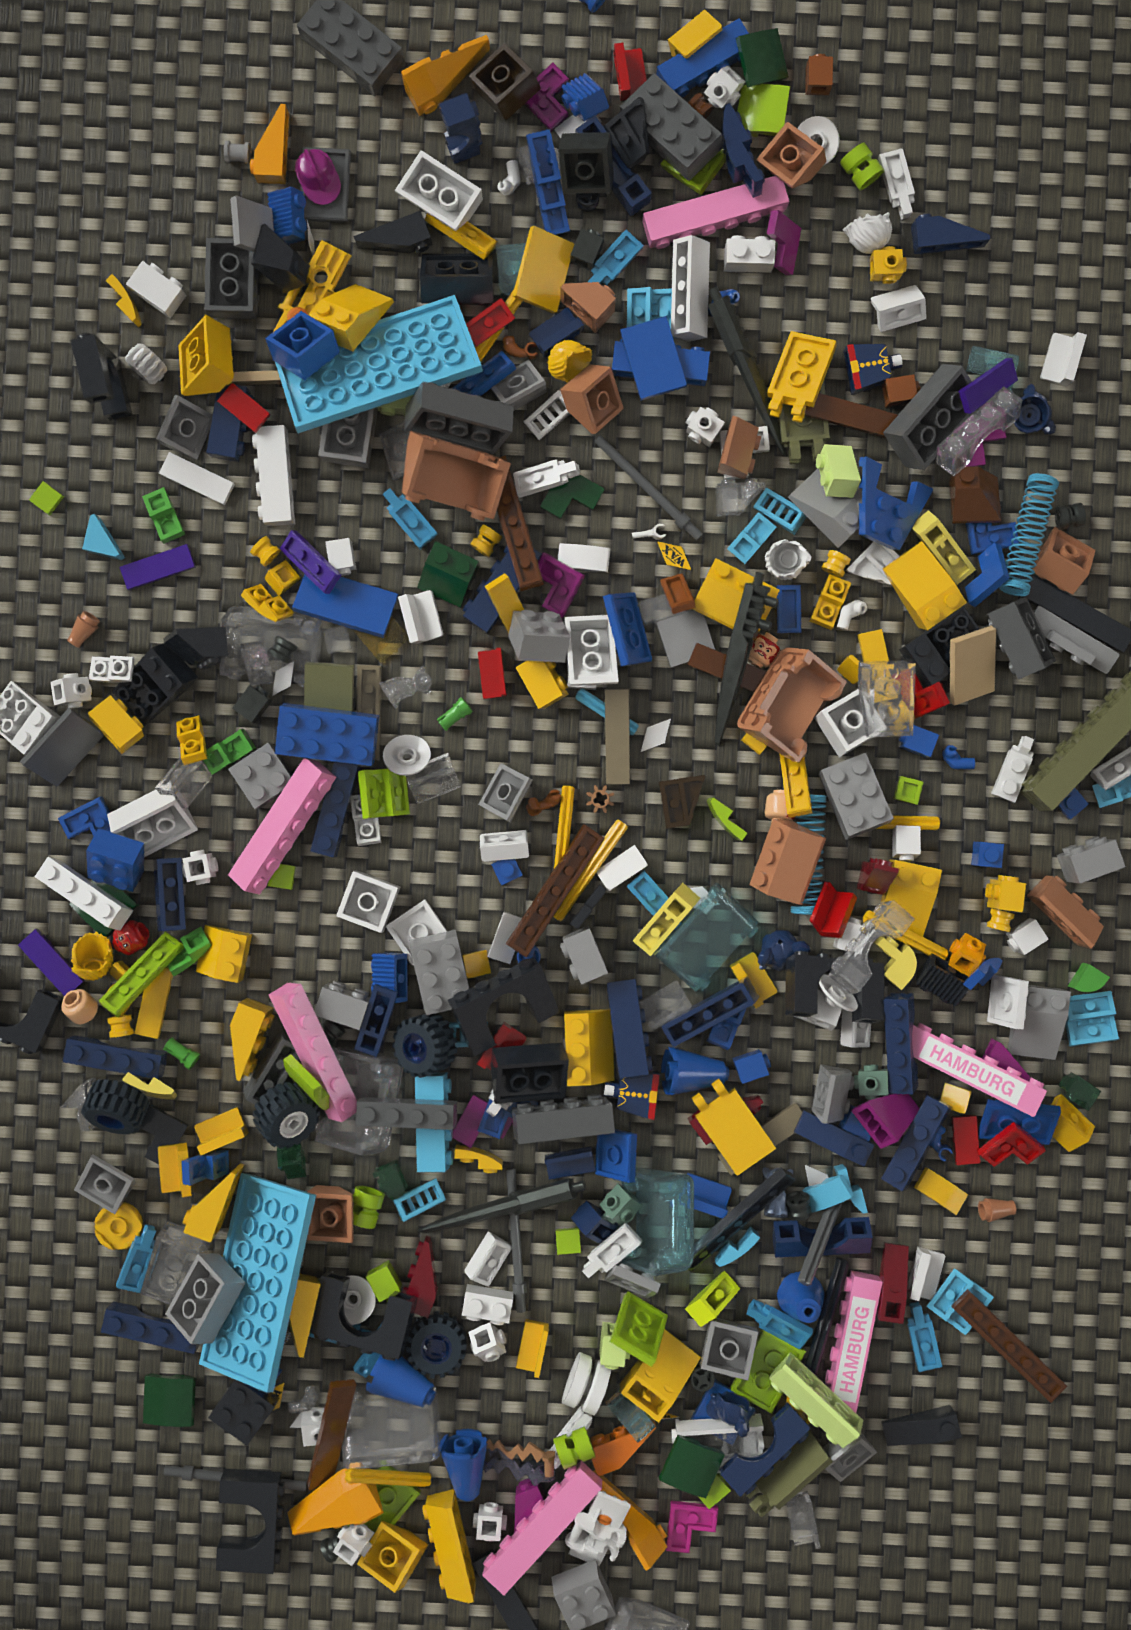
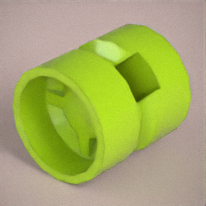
[840,142,885,191]
[353,1186,385,1229]
[553,1426,596,1470]

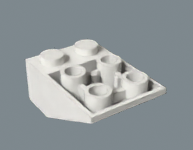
[0,681,60,755]

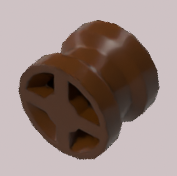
[688,92,714,119]

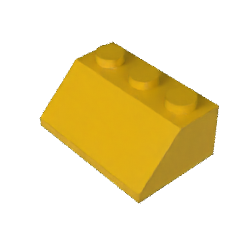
[178,315,234,396]
[693,558,780,640]
[564,1009,614,1086]

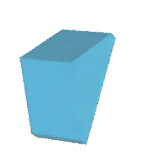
[82,514,125,560]

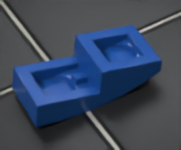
[963,958,1002,990]
[706,1009,746,1050]
[182,1150,229,1186]

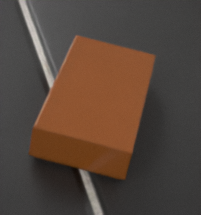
[660,573,696,614]

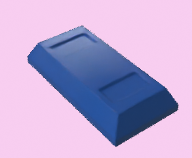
[777,585,801,633]

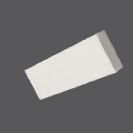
[159,452,235,505]

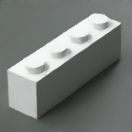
[671,235,710,342]
[252,425,295,526]
[35,857,133,931]

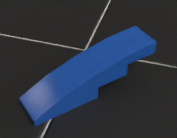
[526,129,570,236]

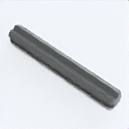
[798,1202,842,1286]

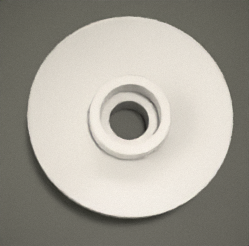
[798,116,840,166]
[383,735,431,776]
[819,974,858,1012]
[344,1275,376,1325]

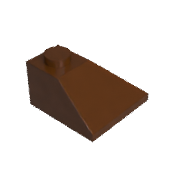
[949,467,1001,524]

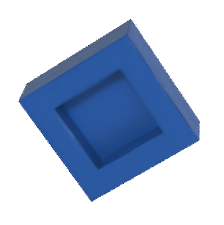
[1057,788,1089,819]
[491,859,523,886]

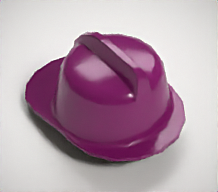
[295,149,341,205]

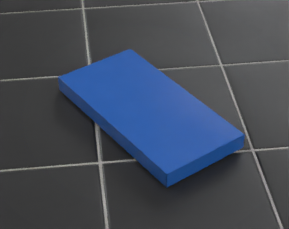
[292,574,398,638]

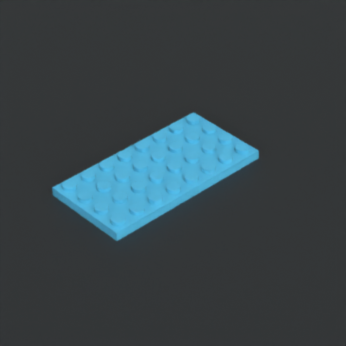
[275,295,483,433]
[199,1173,316,1392]

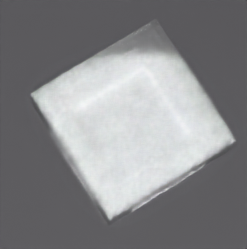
[323,626,352,654]

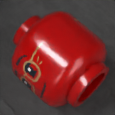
[112,920,149,955]

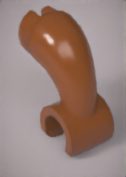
[503,336,538,359]
[526,789,562,816]

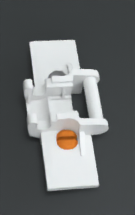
[565,1491,631,1566]

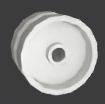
[562,1352,611,1416]

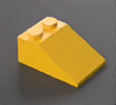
[308,284,394,352]
[882,541,967,630]
[878,859,942,937]
[182,1163,245,1243]
[289,1274,320,1358]

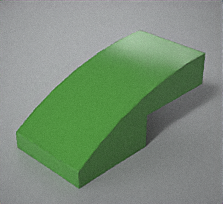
[142,487,185,544]
[203,729,256,775]
[168,927,211,977]

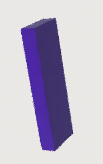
[959,358,1018,413]
[280,530,342,594]
[120,544,196,590]
[18,929,85,996]

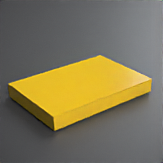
[512,226,575,314]

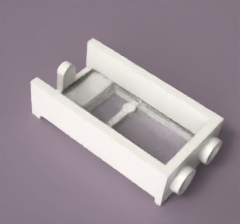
[671,1413,764,1473]

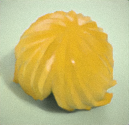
[547,340,592,382]
[71,932,113,981]

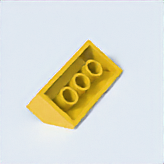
[422,1489,476,1603]

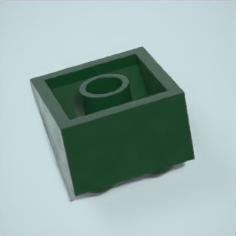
[417,541,480,608]

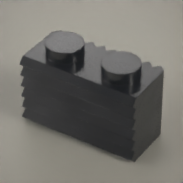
[915,953,970,1006]

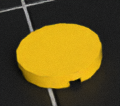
[94,1202,143,1250]

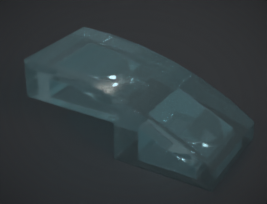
[605,1389,656,1443]

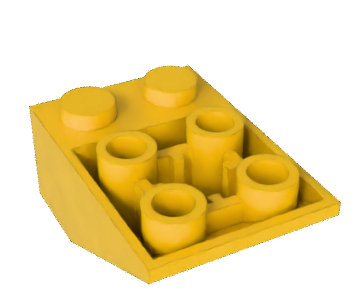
[230,998,275,1081]
[620,1329,701,1423]

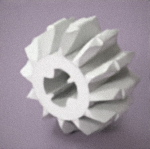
[125,344,167,384]

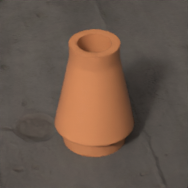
[67,611,100,648]
[978,1198,1016,1222]

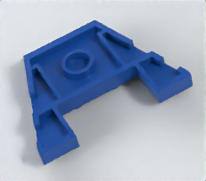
[859,457,933,550]

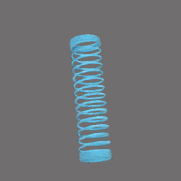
[999,473,1059,596]
[790,795,827,915]

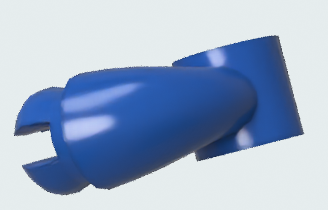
[931,1126,953,1161]

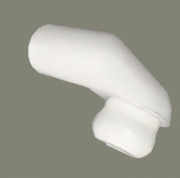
[498,160,521,195]
[837,600,867,630]

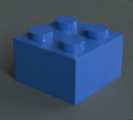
[265,311,340,380]
[86,829,144,892]

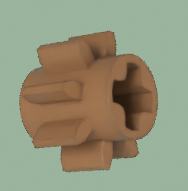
[586,785,614,813]

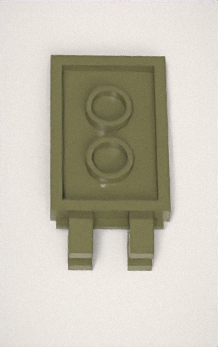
[779,381,830,464]
[304,662,354,712]
[744,1429,833,1517]

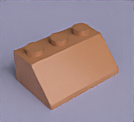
[749,819,826,905]
[1026,875,1104,949]

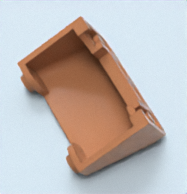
[402,431,511,521]
[737,648,847,762]

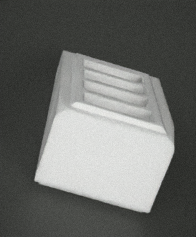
[524,390,570,440]

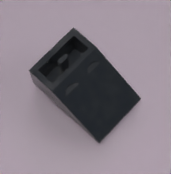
[899,606,980,688]
[112,643,198,726]

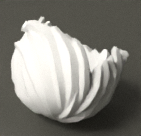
[843,212,892,254]
[765,539,812,580]

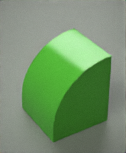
[1068,963,1110,992]

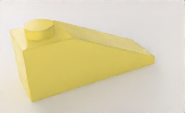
[912,510,976,585]
[633,883,701,956]

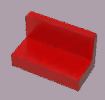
[613,42,646,101]
[466,298,515,347]
[478,647,507,699]
[810,881,857,938]
[477,1022,527,1070]

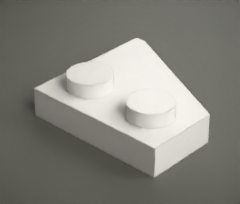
[846,542,899,587]

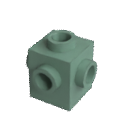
[854,1064,889,1100]
[599,1183,643,1225]

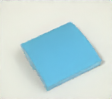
[627,287,677,338]
[1066,991,1119,1047]
[926,1268,994,1335]

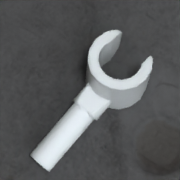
[632,524,666,540]

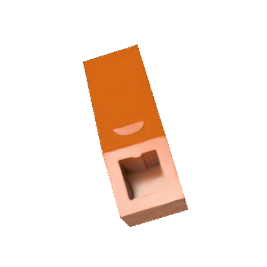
[590,1417,656,1476]

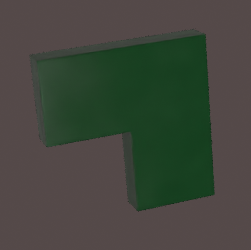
[540,475,605,519]

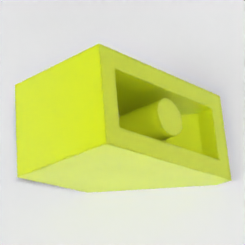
[685,1271,740,1327]

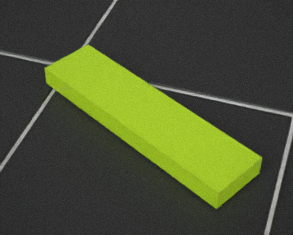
[99,931,184,1018]

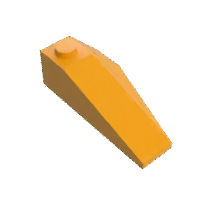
[401,35,490,116]
[287,1460,384,1536]
[593,1470,668,1571]

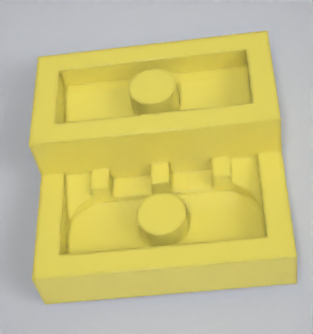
[122,1072,177,1099]

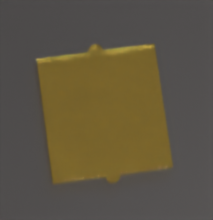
[354,617,409,663]

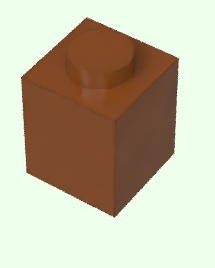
[805,54,833,95]
[882,374,920,408]

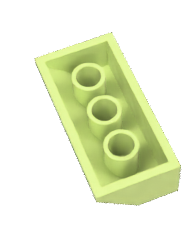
[769,1352,864,1448]

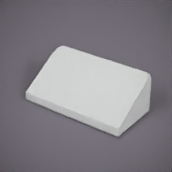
[1090,747,1131,791]
[480,830,529,862]
[596,845,648,891]
[487,911,522,964]
[840,1009,871,1048]
[465,1232,512,1287]

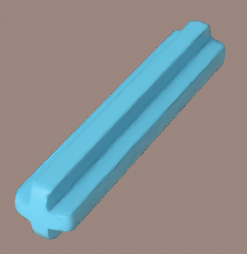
[575,688,639,735]

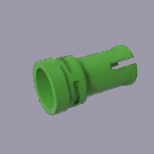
[437,697,473,731]
[163,1037,201,1070]

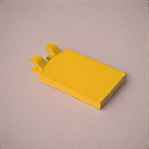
[767,331,837,423]
[692,1079,777,1176]

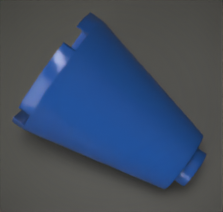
[661,1047,729,1095]
[777,1271,825,1323]
[366,1355,436,1408]
[439,1429,487,1502]

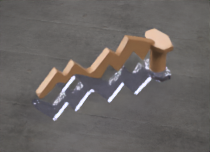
[483,1439,556,1486]

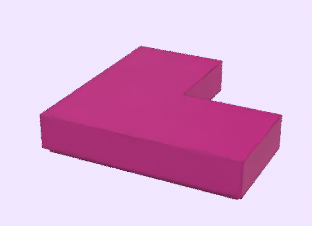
[666,1500,718,1553]

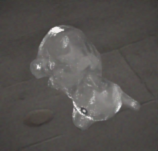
[379,666,432,708]

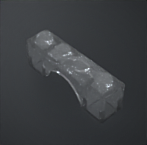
[936,387,1022,476]
[828,900,915,994]

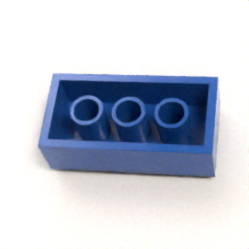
[275,703,380,766]

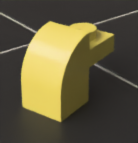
[874,936,917,990]

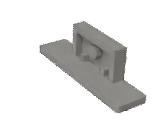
[1034,606,1119,674]

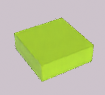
[29,481,64,515]
[893,776,924,805]
[268,864,296,890]
[556,1227,581,1255]

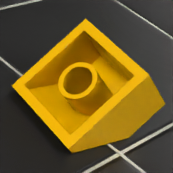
[196,925,252,983]
[357,1521,428,1593]

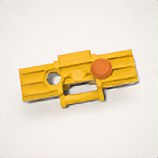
[273,240,352,332]

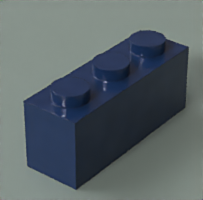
[206,384,253,462]
[153,858,186,931]

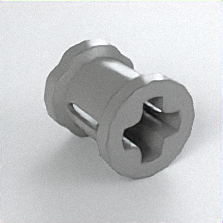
[224,141,252,165]

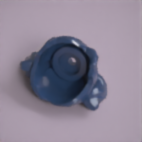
[1011,383,1056,435]
[758,930,811,971]
[706,1391,756,1438]

